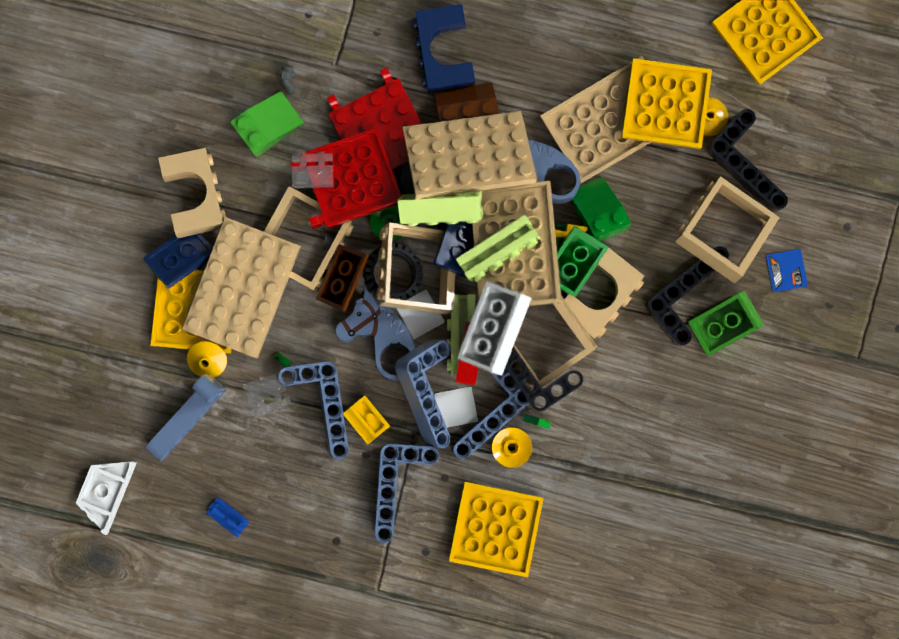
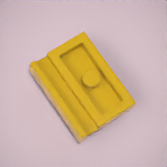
[343,395,390,444]

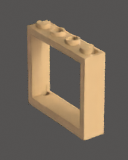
[675,176,780,283]
[264,187,354,292]
[376,223,455,314]
[510,296,598,388]

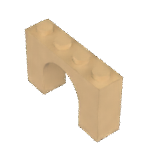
[158,148,226,239]
[556,248,644,339]

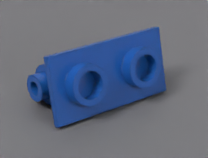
[206,497,250,538]

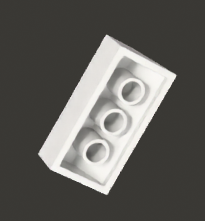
[457,281,531,375]

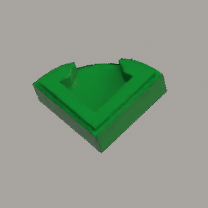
[273,351,293,368]
[522,414,551,429]

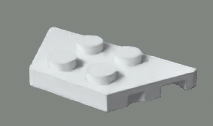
[76,461,137,535]

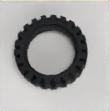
[363,243,423,300]

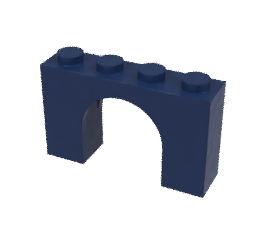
[412,4,475,93]

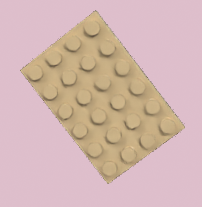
[540,56,651,184]
[403,111,537,200]
[472,181,562,306]
[182,217,301,358]

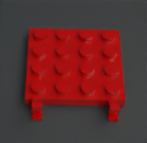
[327,67,422,171]
[290,127,401,229]

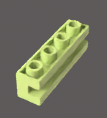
[398,191,484,226]
[456,215,540,282]
[447,294,475,375]

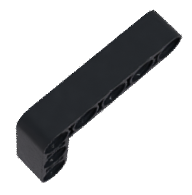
[708,109,788,212]
[646,246,729,346]
[505,346,583,411]

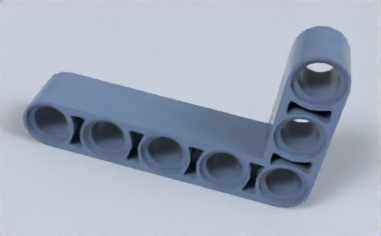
[395,340,451,448]
[277,361,349,459]
[454,368,530,459]
[146,375,226,462]
[375,443,439,543]

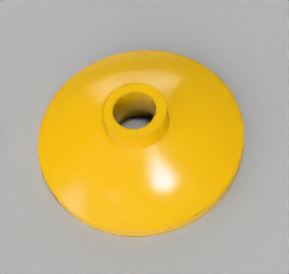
[703,97,728,137]
[187,341,227,377]
[492,427,532,468]

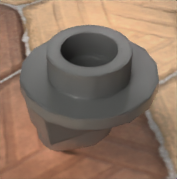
[277,67,296,95]

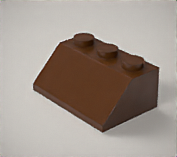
[434,82,499,122]
[316,244,369,312]

